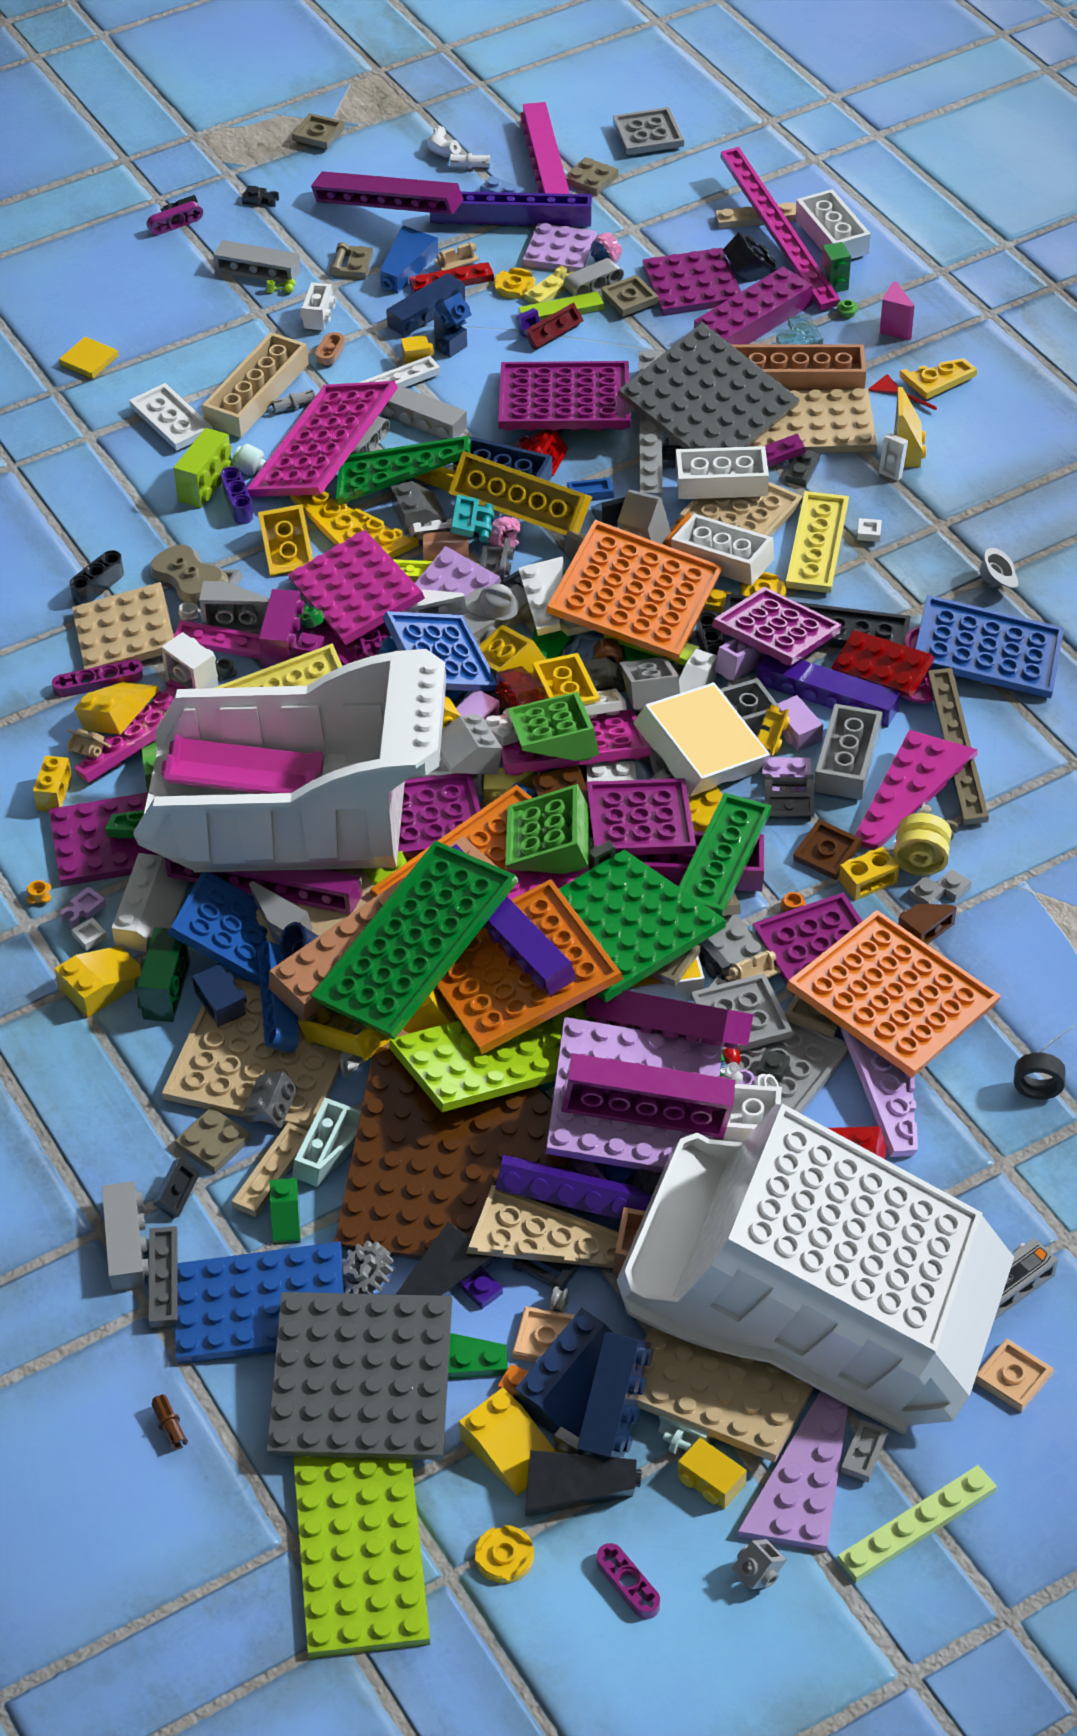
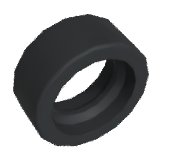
[1014,1052,1066,1100]

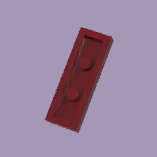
[523,302,584,349]

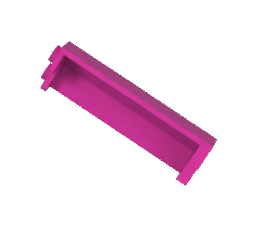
[161,735,325,794]

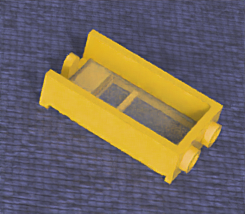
[298,1008,403,1061]

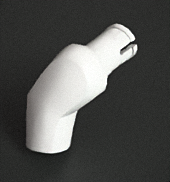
[427,126,461,158]

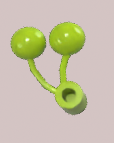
[266,279,296,293]

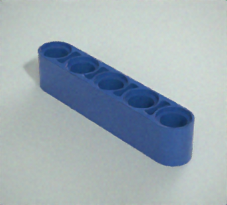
[258,941,299,1053]

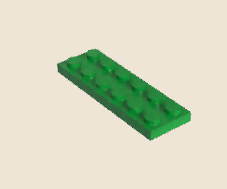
[679,792,771,917]

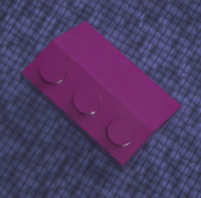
[259,589,304,669]

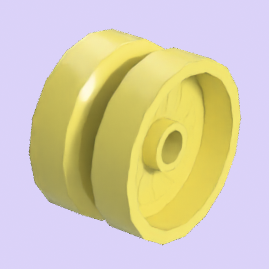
[893,813,952,876]

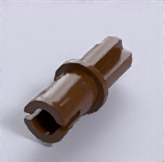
[151,1394,188,1450]

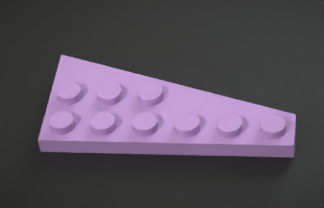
[738,1391,849,1552]

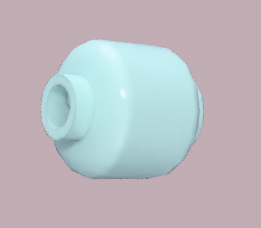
[232,444,266,476]

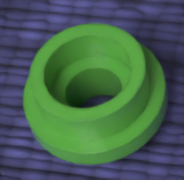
[837,299,858,318]

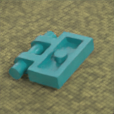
[450,494,494,542]

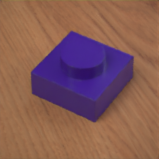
[516,308,540,337]
[463,1270,503,1309]

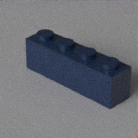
[386,273,465,337]

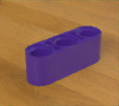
[221,466,253,524]

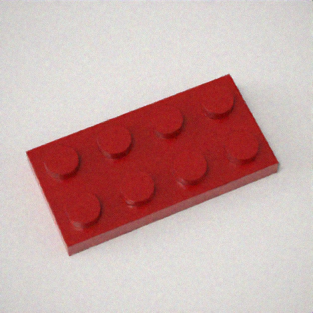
[831,630,934,698]

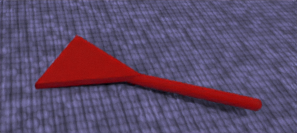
[868,374,937,410]

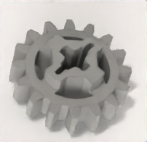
[343,1241,394,1294]

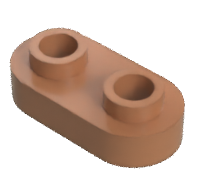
[316,332,345,366]

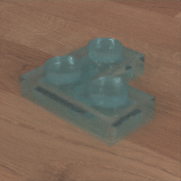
[776,314,824,344]

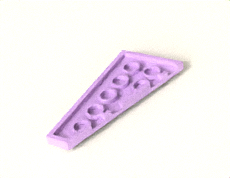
[840,1027,918,1157]

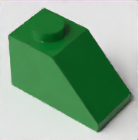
[269,1178,301,1244]

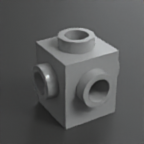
[732,1539,787,1589]

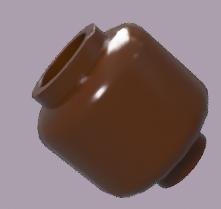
[592,638,624,673]

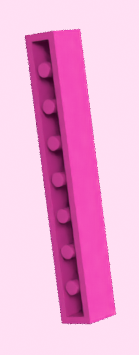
[520,102,570,194]

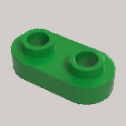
[299,605,325,629]

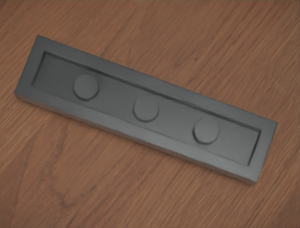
[149,1226,178,1328]

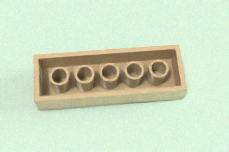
[202,332,309,438]

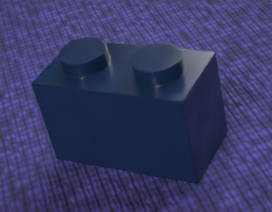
[192,964,247,1027]

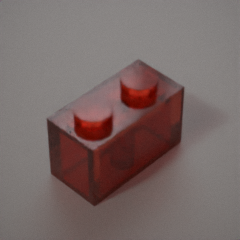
[496,666,546,707]

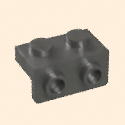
[480,538,514,579]
[241,1071,298,1129]

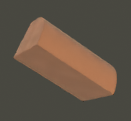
[423,532,469,561]

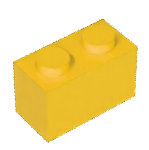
[678,1438,747,1509]

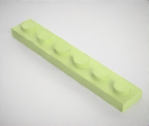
[837,1465,997,1583]

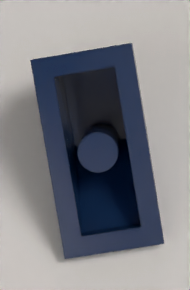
[434,312,468,358]

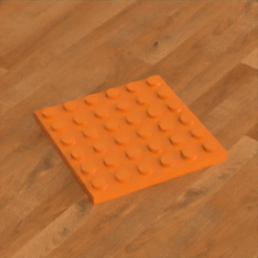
[546,520,723,661]
[436,879,623,1054]
[786,910,1001,1078]

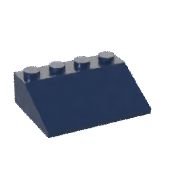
[513,1307,613,1437]

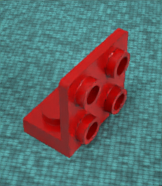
[516,430,568,476]

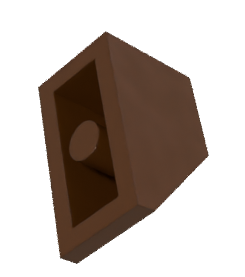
[898,904,957,945]

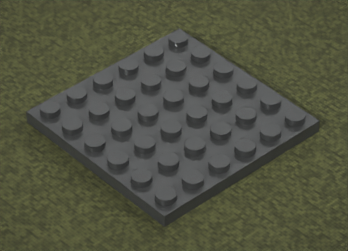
[617,322,800,449]
[267,1292,453,1460]

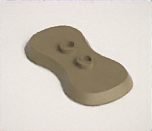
[149,544,228,603]

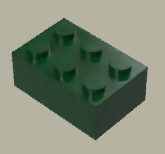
[134,927,190,1022]

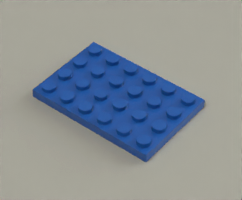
[915,595,1064,699]
[175,1241,344,1364]

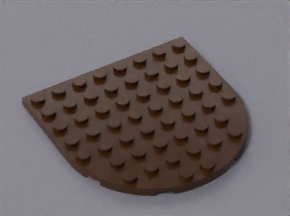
[335,1047,572,1260]

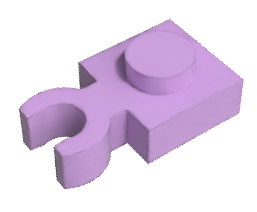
[60,887,107,928]

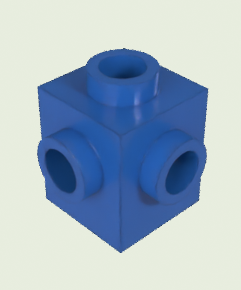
[435,293,472,329]

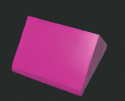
[879,281,915,340]

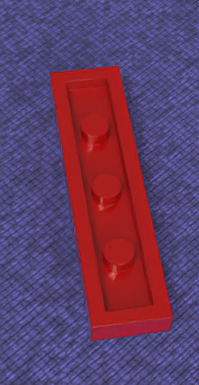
[409,262,494,293]

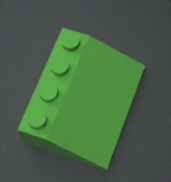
[507,691,599,761]
[505,784,588,874]

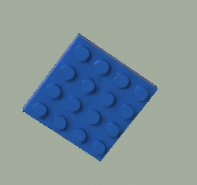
[382,611,499,692]
[167,872,268,985]

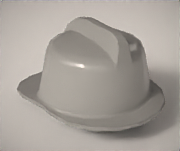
[979,548,1018,588]
[465,584,520,621]

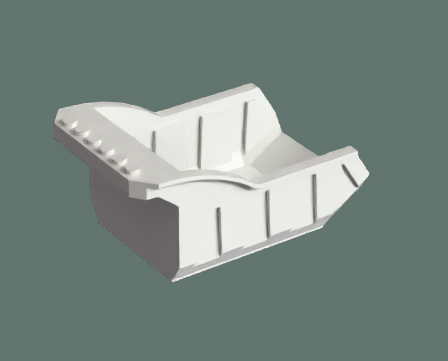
[134,649,446,872]
[617,1104,1014,1435]

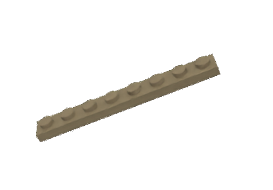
[928,668,989,825]

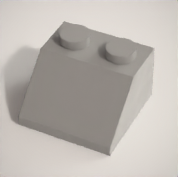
[617,490,671,544]

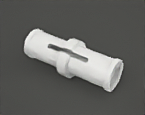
[450,153,490,169]

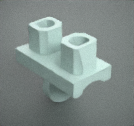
[658,1414,709,1455]

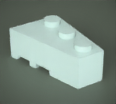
[292,1097,361,1187]

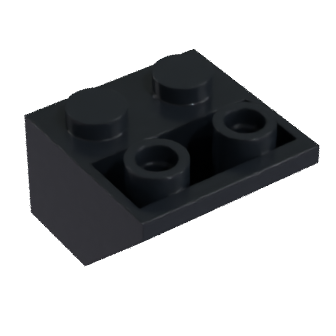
[722,232,778,282]

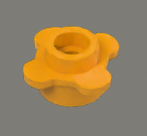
[26,880,52,904]

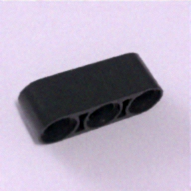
[70,550,124,605]
[696,611,725,675]

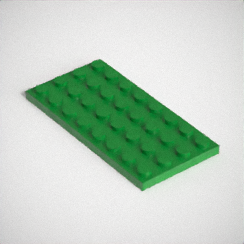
[311,840,518,1040]

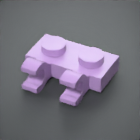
[762,757,811,792]

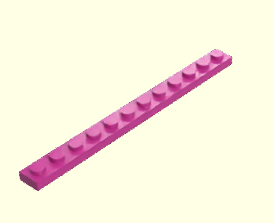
[720,147,840,311]

